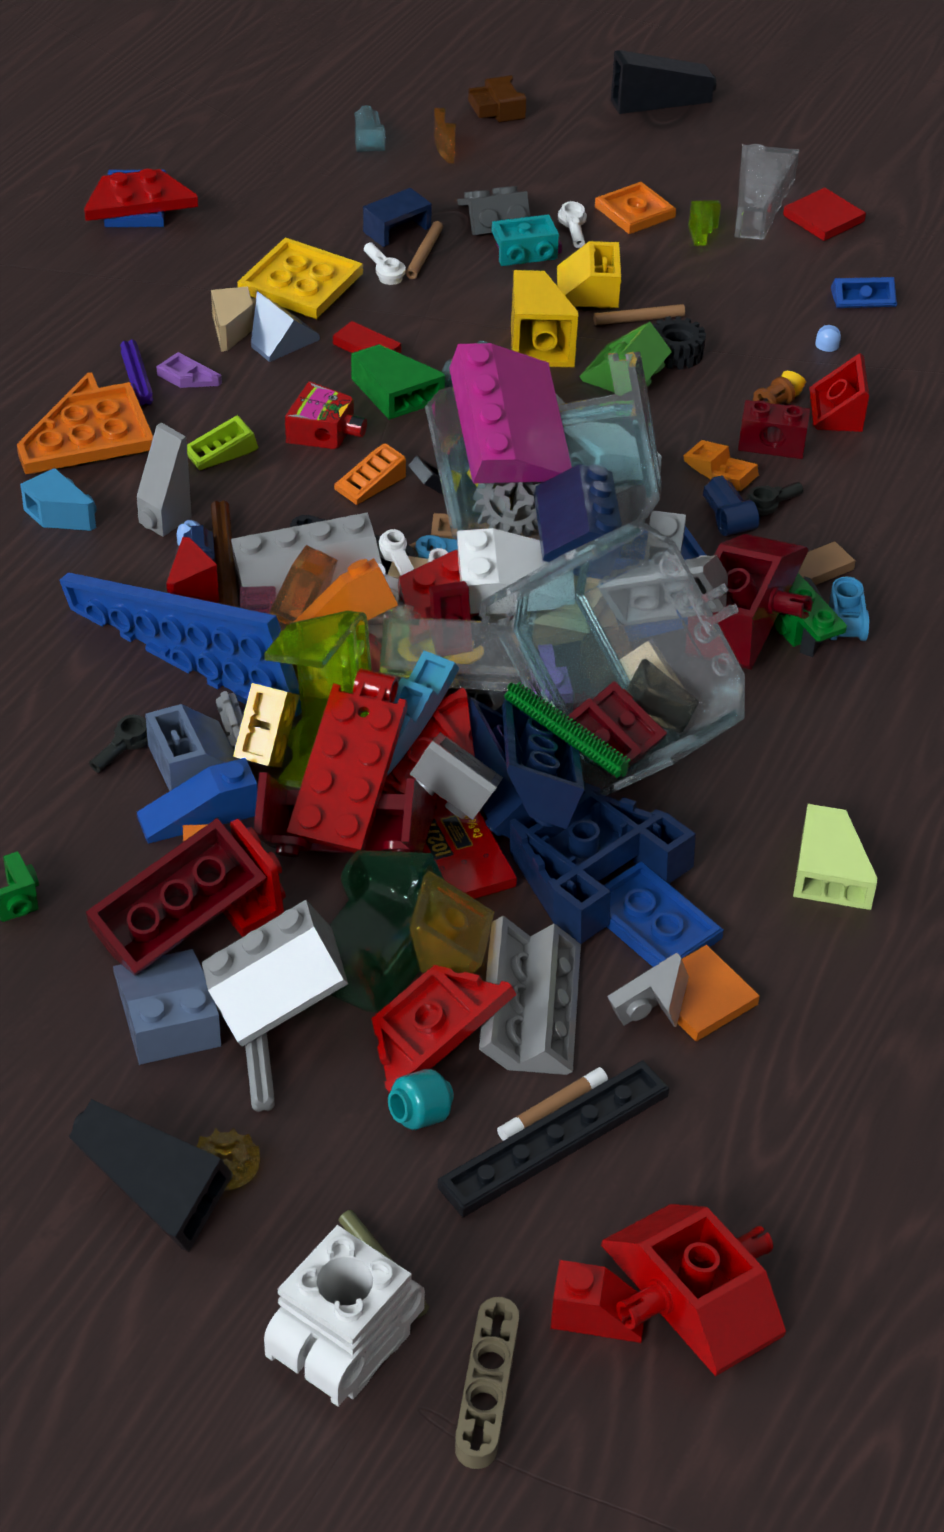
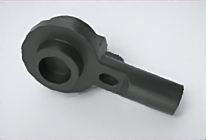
[745,482,803,516]
[89,714,148,773]

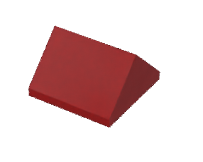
[809,353,869,432]
[166,537,219,603]

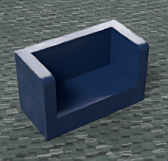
[363,188,432,247]

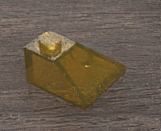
[409,870,494,974]

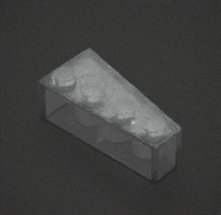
[734,144,800,240]

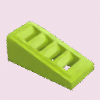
[187,415,259,471]

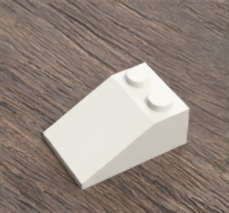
[457,528,572,614]

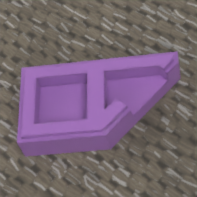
[156,352,222,388]

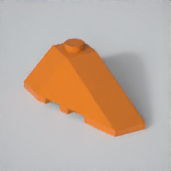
[282,558,398,659]

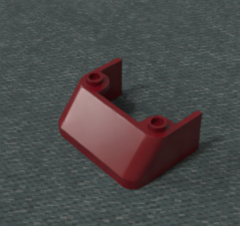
[254,772,435,862]

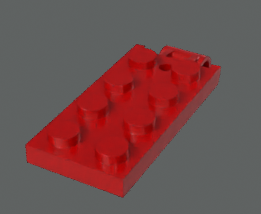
[286,668,407,854]

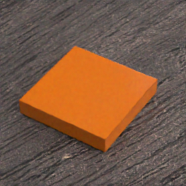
[595,182,676,234]
[658,944,760,1042]

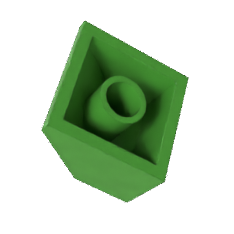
[579,322,672,395]

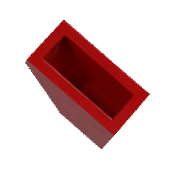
[550,1260,644,1343]

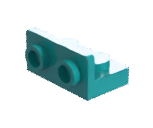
[492,214,559,266]

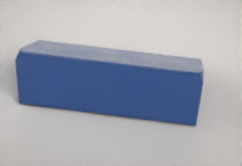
[831,277,897,308]

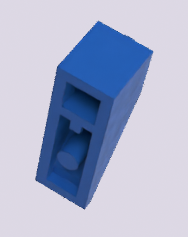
[137,758,258,844]

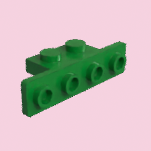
[773,573,847,647]

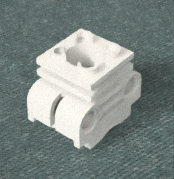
[264,1225,425,1407]

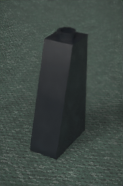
[611,50,717,114]
[69,1099,234,1252]

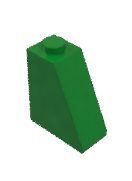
[351,344,445,420]

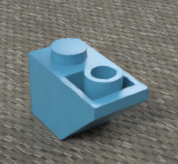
[20,468,97,531]

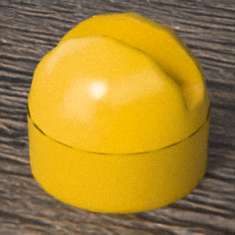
[780,371,806,397]

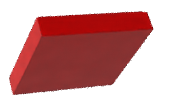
[783,187,866,241]

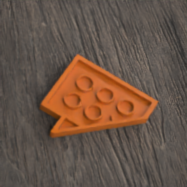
[17,372,153,475]

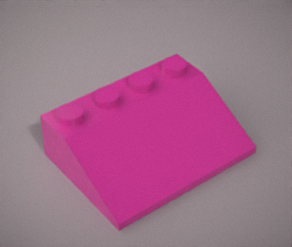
[449,343,572,484]

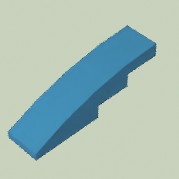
[387,650,460,776]

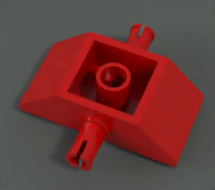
[601,1204,786,1377]

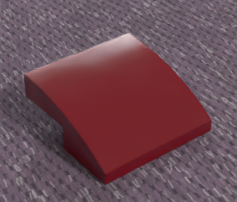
[568,681,667,777]

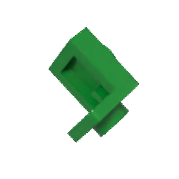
[0,851,39,922]

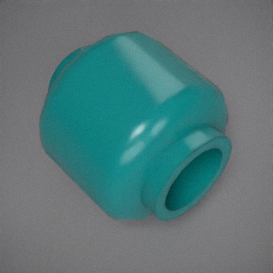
[388,1069,454,1130]

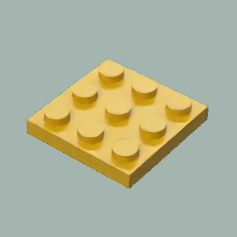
[237,237,363,319]

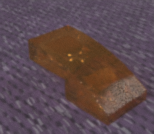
[434,108,456,164]

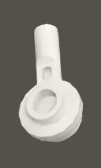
[558,201,587,248]
[364,242,406,285]

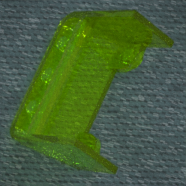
[264,610,372,788]

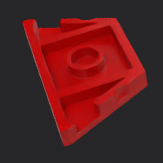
[84,169,198,221]
[398,549,480,646]
[383,687,475,794]
[372,965,517,1093]

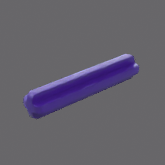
[120,339,153,406]

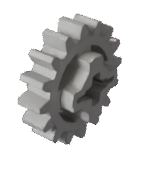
[472,482,541,537]

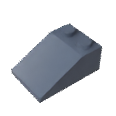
[113,949,221,1065]

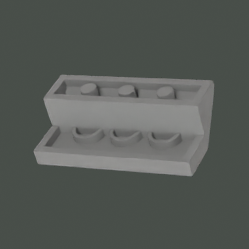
[479,916,581,1075]

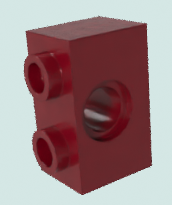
[738,400,810,459]

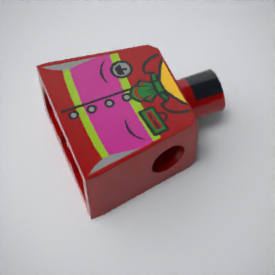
[285,381,367,449]

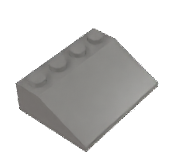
[231,512,387,633]

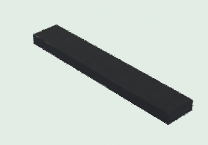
[437,1060,669,1218]

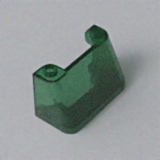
[330,850,456,1013]

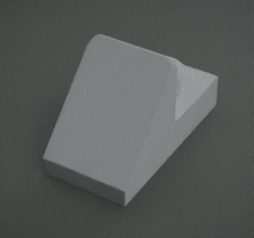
[607,953,689,1027]

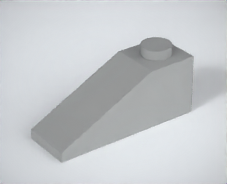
[137,423,192,537]

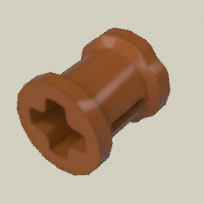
[753,376,795,405]

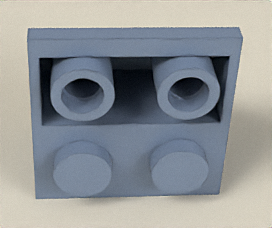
[145,704,238,791]

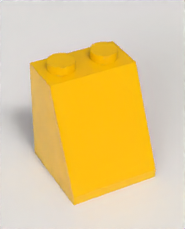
[511,270,578,367]

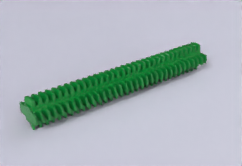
[504,682,631,778]

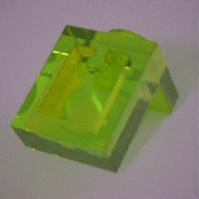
[688,200,721,246]

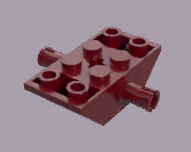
[687,534,813,670]

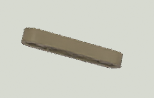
[455,1297,519,1469]

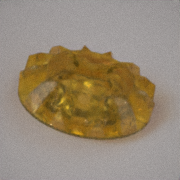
[196,1127,260,1190]

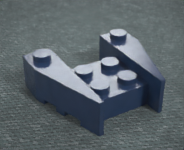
[510,782,696,944]

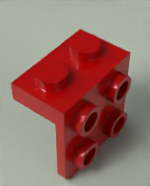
[223,818,286,937]

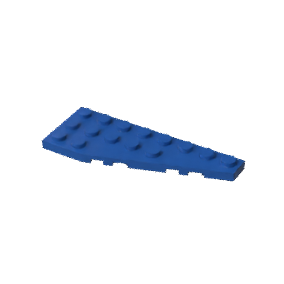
[59,573,306,716]

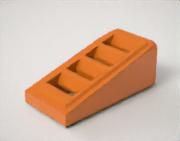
[334,443,406,505]

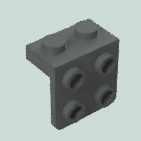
[457,186,530,235]

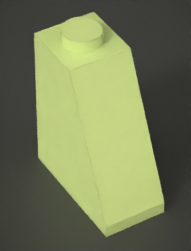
[793,804,878,910]

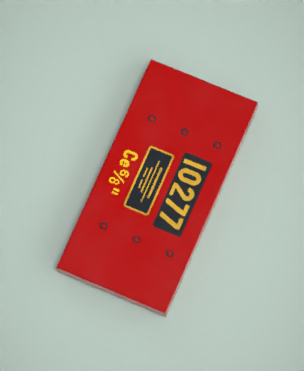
[387,792,517,908]

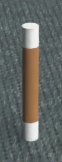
[497,1067,608,1141]

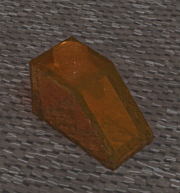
[269,545,338,626]

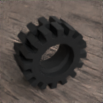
[652,316,706,370]

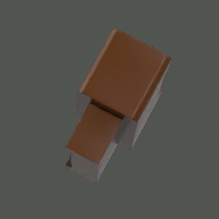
[468,75,526,122]

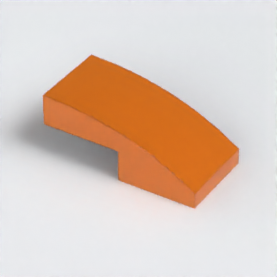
[683,440,759,491]

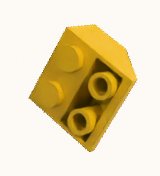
[557,241,621,309]

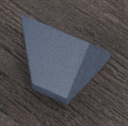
[251,291,320,362]

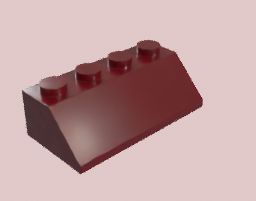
[86,818,267,976]

